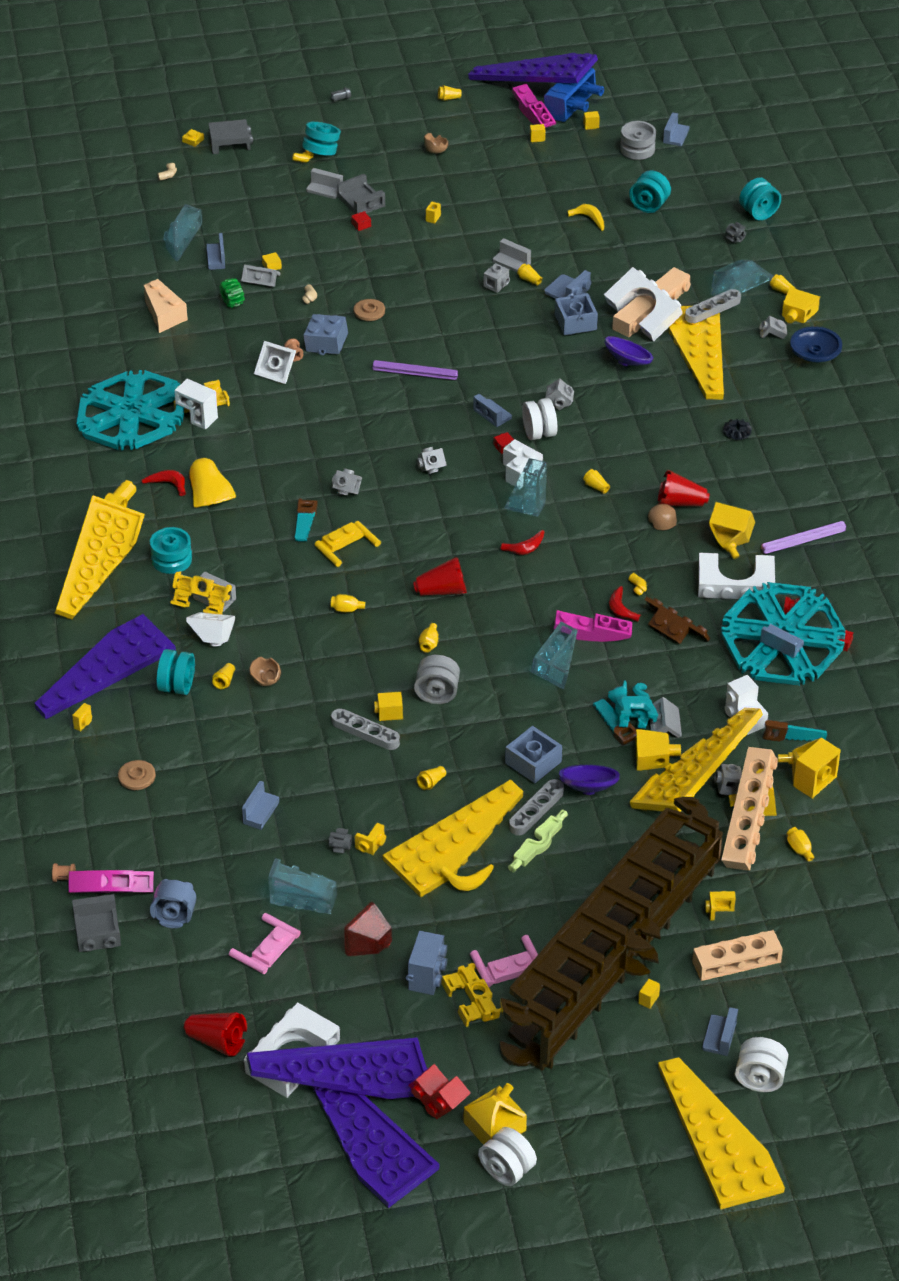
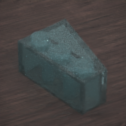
[504,458,547,517]
[530,621,578,689]
[268,858,337,914]

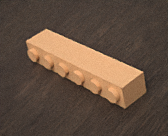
[613,267,691,337]

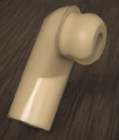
[157,163,177,181]
[302,284,317,304]

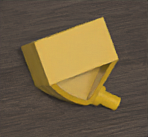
[709,502,755,559]
[777,738,841,798]
[464,1083,527,1145]

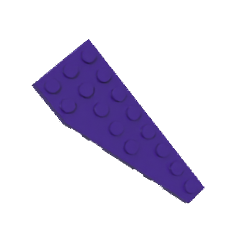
[468,53,598,83]
[35,614,176,719]
[246,1038,427,1099]
[312,1086,439,1208]

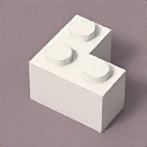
[175,379,218,430]
[503,439,543,489]
[725,675,768,735]

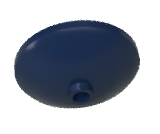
[790,326,842,363]

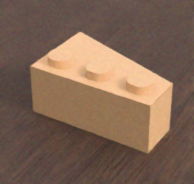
[144,279,188,333]

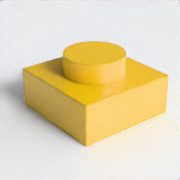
[182,129,204,147]
[72,703,92,732]

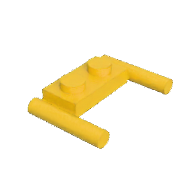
[314,521,381,567]

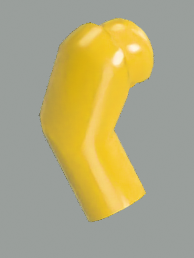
[292,149,314,162]
[628,573,647,596]

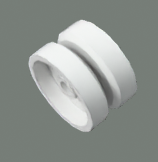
[522,398,557,440]
[735,1037,788,1092]
[479,1127,537,1186]

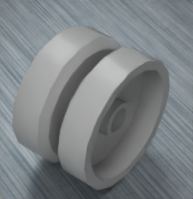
[620,121,656,160]
[415,655,460,704]

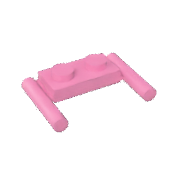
[229,913,301,974]
[470,935,538,987]

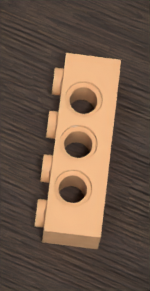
[692,930,783,981]

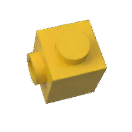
[374,692,403,721]

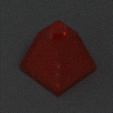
[344,902,392,956]

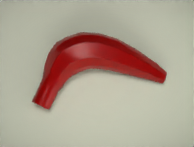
[142,470,186,496]
[501,530,545,555]
[609,586,641,622]

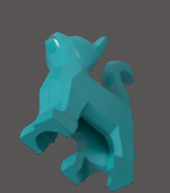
[608,681,658,729]

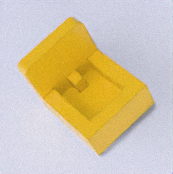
[355,823,386,855]
[705,891,736,920]

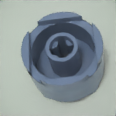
[150,879,197,928]

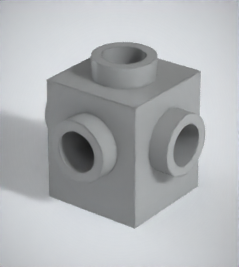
[484,263,510,293]
[545,378,574,411]
[417,447,447,474]
[332,468,362,496]
[714,764,742,795]

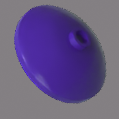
[604,336,654,366]
[559,765,620,795]

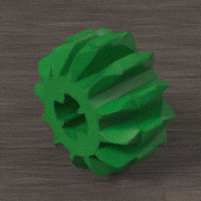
[219,278,245,308]

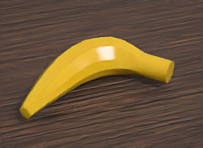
[567,204,605,231]
[440,864,494,891]

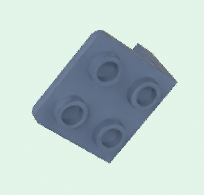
[545,270,591,298]

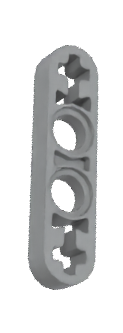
[685,289,741,323]
[331,709,400,750]
[509,779,564,835]

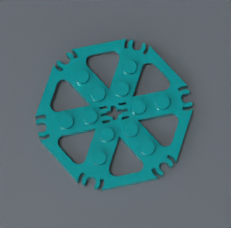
[77,370,184,450]
[721,582,846,686]

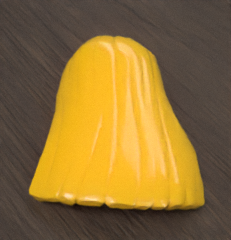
[189,458,236,508]

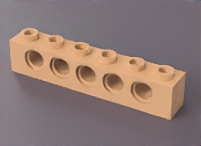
[722,747,778,871]

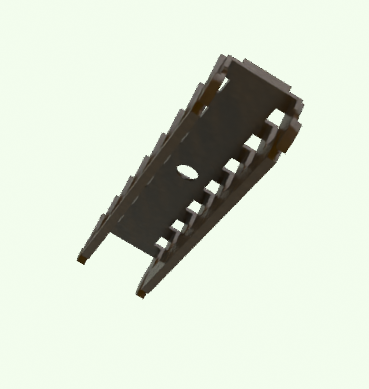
[500,797,723,1070]

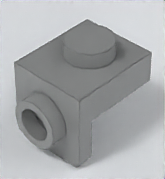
[759,316,787,339]

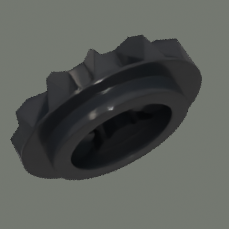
[723,418,752,440]

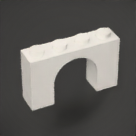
[604,267,683,342]
[698,553,775,599]
[244,1003,340,1098]

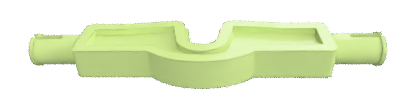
[508,810,568,873]

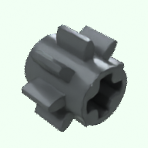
[726,222,746,243]
[329,828,353,854]

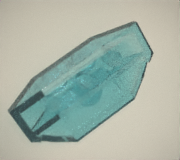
[164,204,202,261]
[711,260,774,296]

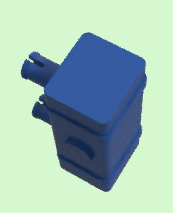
[544,68,604,122]

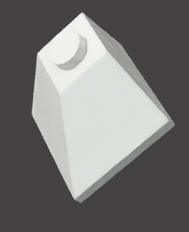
[254,341,296,384]
[186,612,235,646]

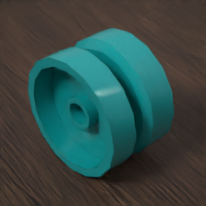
[302,122,341,155]
[629,170,671,213]
[739,178,781,220]
[150,527,192,574]
[157,649,195,695]

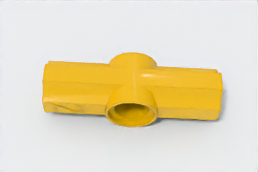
[105,480,136,507]

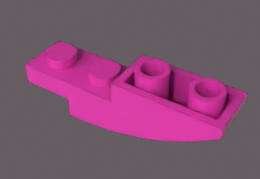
[512,84,556,127]
[554,610,632,642]
[68,870,154,893]

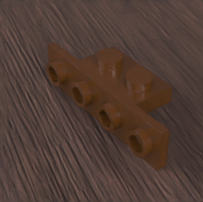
[644,596,711,644]

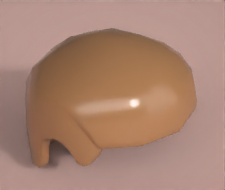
[424,133,449,154]
[648,504,677,530]
[249,657,281,686]

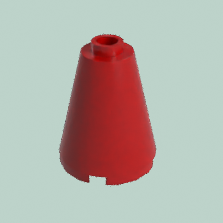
[658,470,710,507]
[413,557,467,595]
[184,1012,247,1056]

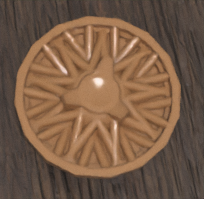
[354,299,385,321]
[118,760,156,790]

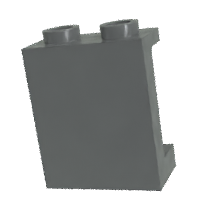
[208,119,253,154]
[337,174,385,214]
[72,894,121,952]

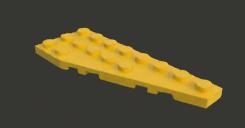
[669,306,724,400]
[55,495,145,620]
[629,707,763,811]
[383,780,523,898]
[658,1057,785,1209]

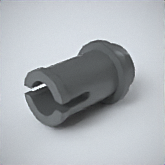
[331,87,351,102]

